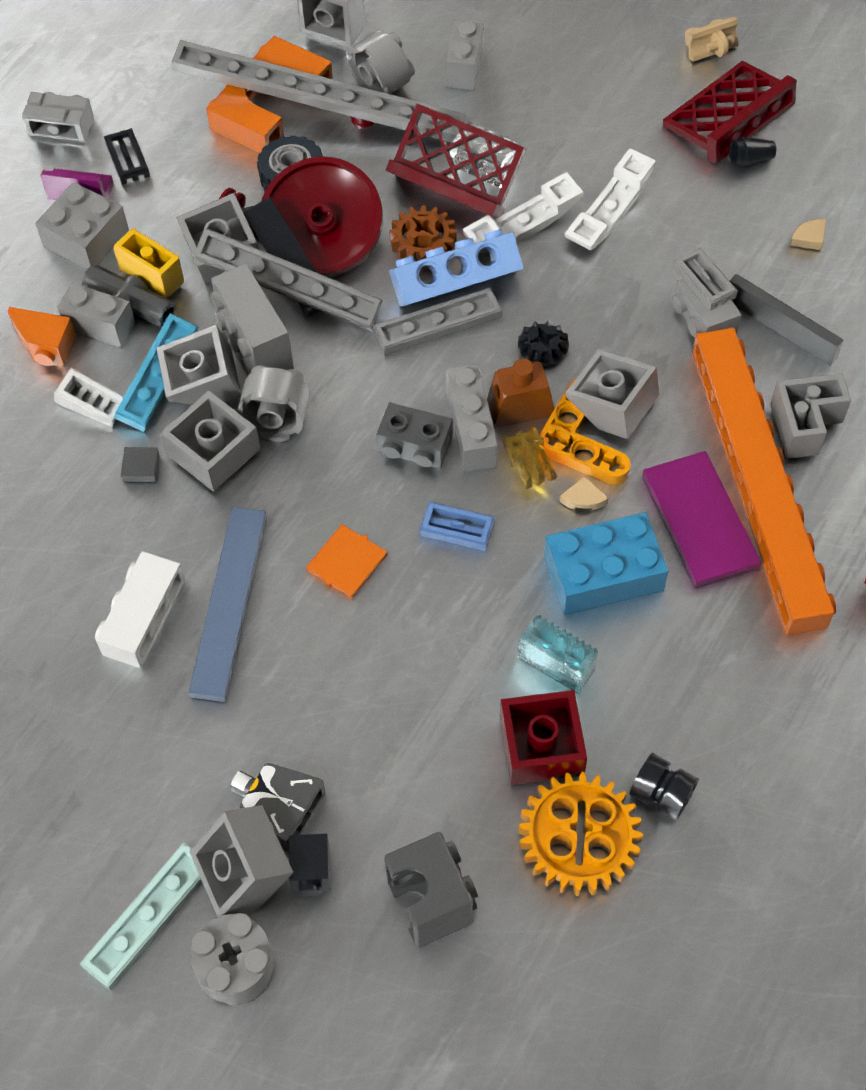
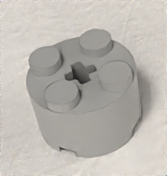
[347,30,415,94]
[237,365,310,442]
[190,913,275,1006]

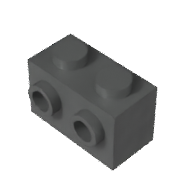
[376,402,453,469]

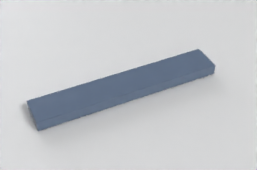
[189,507,267,702]

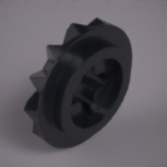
[518,320,569,366]

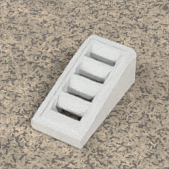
[54,368,124,427]

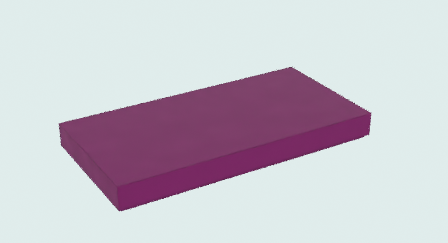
[642,451,761,588]

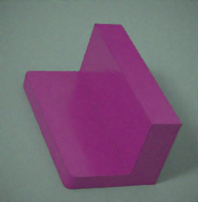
[40,168,114,200]

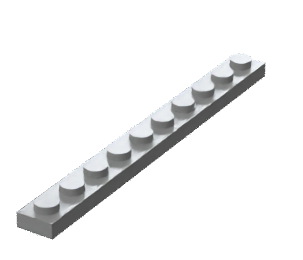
[172,40,466,143]

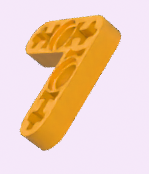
[539,378,631,485]

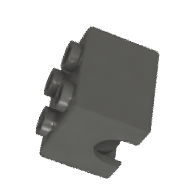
[384,832,478,948]

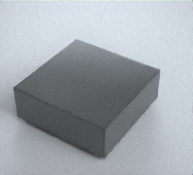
[121,447,159,482]

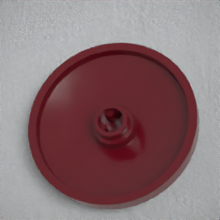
[261,156,383,278]

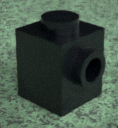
[289,833,331,897]

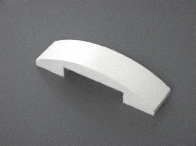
[565,148,656,250]
[463,172,584,253]

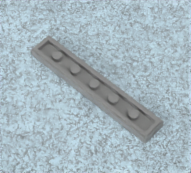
[193,228,383,331]

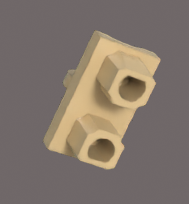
[685,16,739,62]

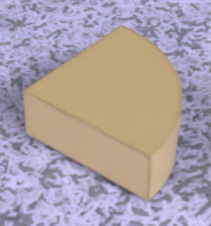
[790,219,826,250]
[560,476,608,510]

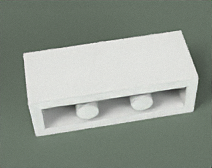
[95,551,185,668]

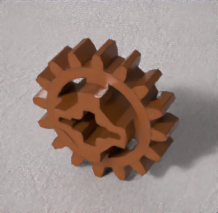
[389,205,457,267]

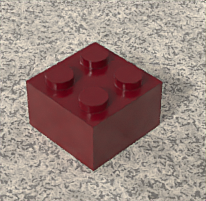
[500,690,587,785]

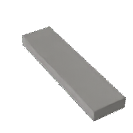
[373,287,503,356]

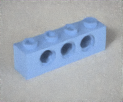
[389,228,524,306]

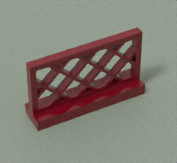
[663,60,797,164]
[385,103,526,218]

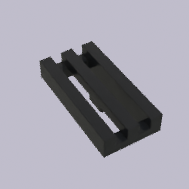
[104,128,150,185]

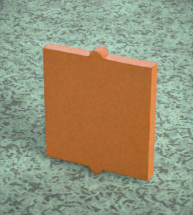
[306,524,388,599]

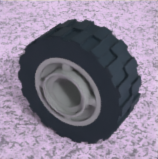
[257,136,323,191]

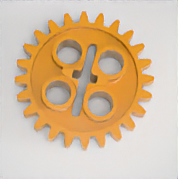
[518,772,643,896]

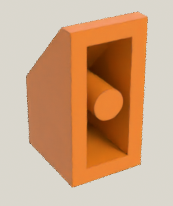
[7,306,77,367]

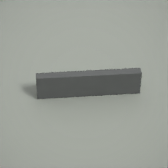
[730,274,844,366]

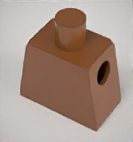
[487,359,554,428]

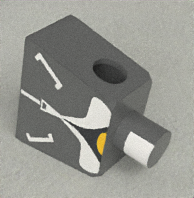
[230,763,326,853]

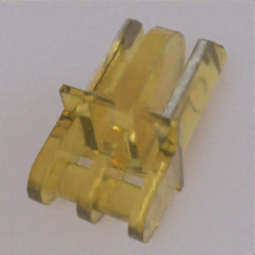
[502,426,557,489]

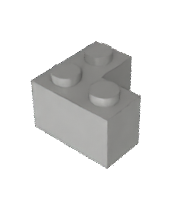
[770,373,851,459]

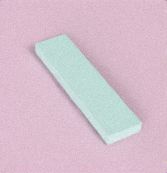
[79,842,202,990]

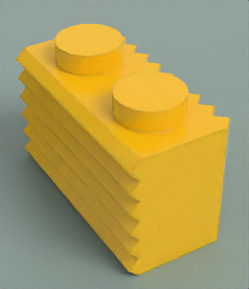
[113,228,184,298]

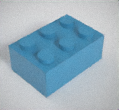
[544,512,669,615]

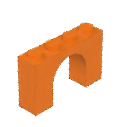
[206,36,333,153]

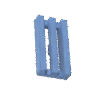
[420,501,495,551]

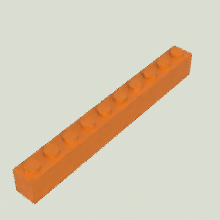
[692,328,836,636]

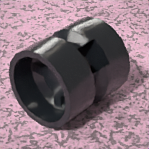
[629,752,699,821]

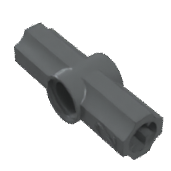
[82,265,176,327]

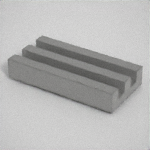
[673,248,738,311]

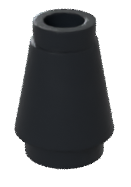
[729,136,776,167]

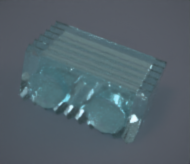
[517,615,598,694]

